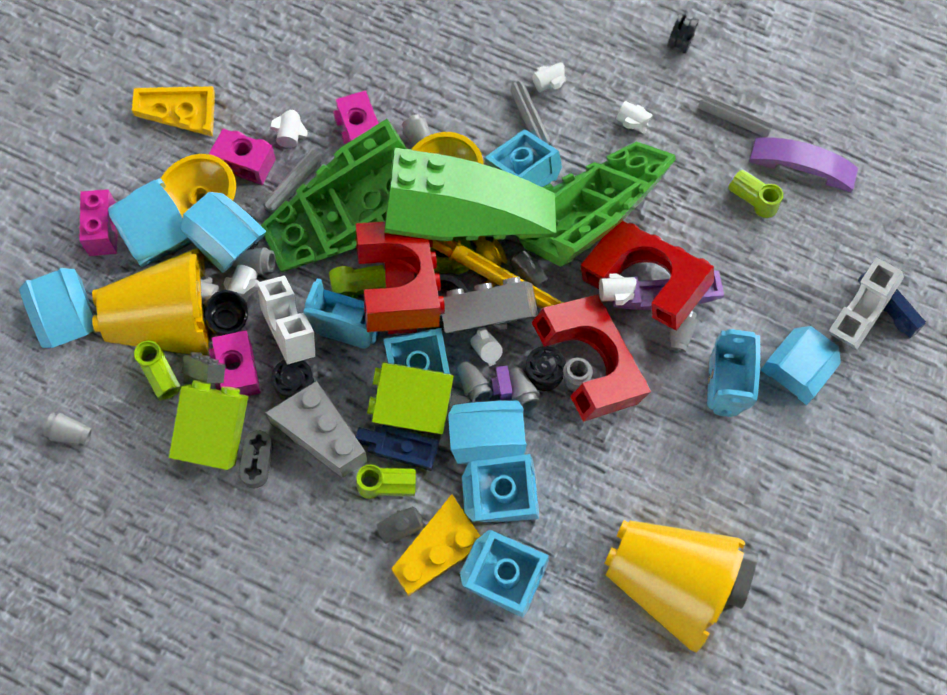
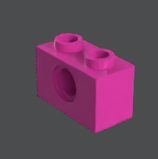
[333,90,379,145]
[209,128,276,185]
[79,189,117,256]
[209,330,261,396]

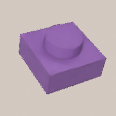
[491,365,513,401]

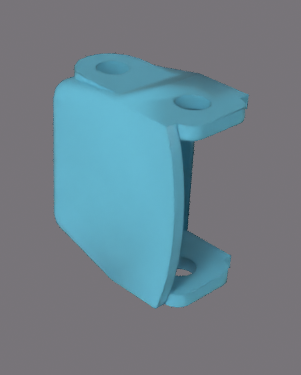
[108,179,193,267]
[303,279,380,349]
[707,329,760,417]

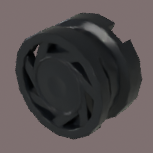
[667,13,700,54]
[524,346,566,391]
[271,359,315,401]

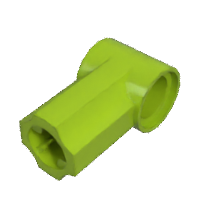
[728,169,783,218]
[329,265,386,299]
[134,340,182,401]
[356,464,416,499]

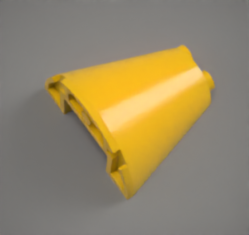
[92,249,210,356]
[604,520,745,653]

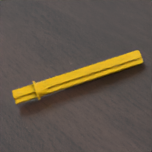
[433,240,563,309]

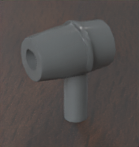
[496,250,548,288]
[377,507,423,544]

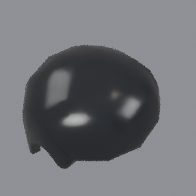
[204,290,248,335]

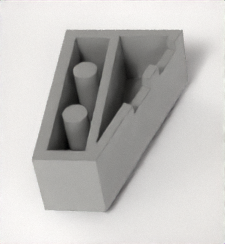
[442,277,538,333]
[266,381,367,478]

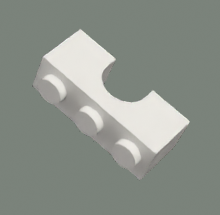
[829,257,904,350]
[257,276,315,365]

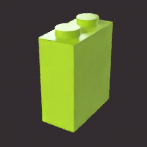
[367,362,454,434]
[169,381,248,470]

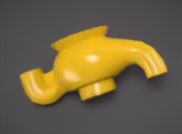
[472,236,507,287]

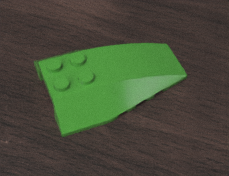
[260,119,407,272]
[515,142,676,267]
[384,148,556,241]

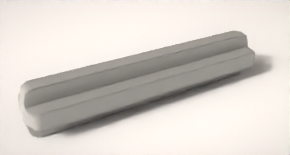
[510,81,550,144]
[698,94,773,137]
[263,149,322,214]

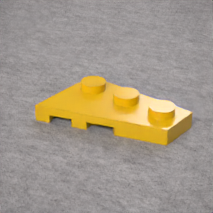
[132,86,215,137]
[391,494,480,597]

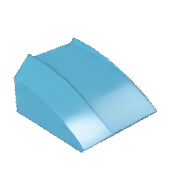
[483,129,562,187]
[181,192,266,273]
[19,268,94,348]
[760,326,841,405]
[383,328,452,389]
[448,401,527,464]
[462,454,539,522]
[460,530,548,618]

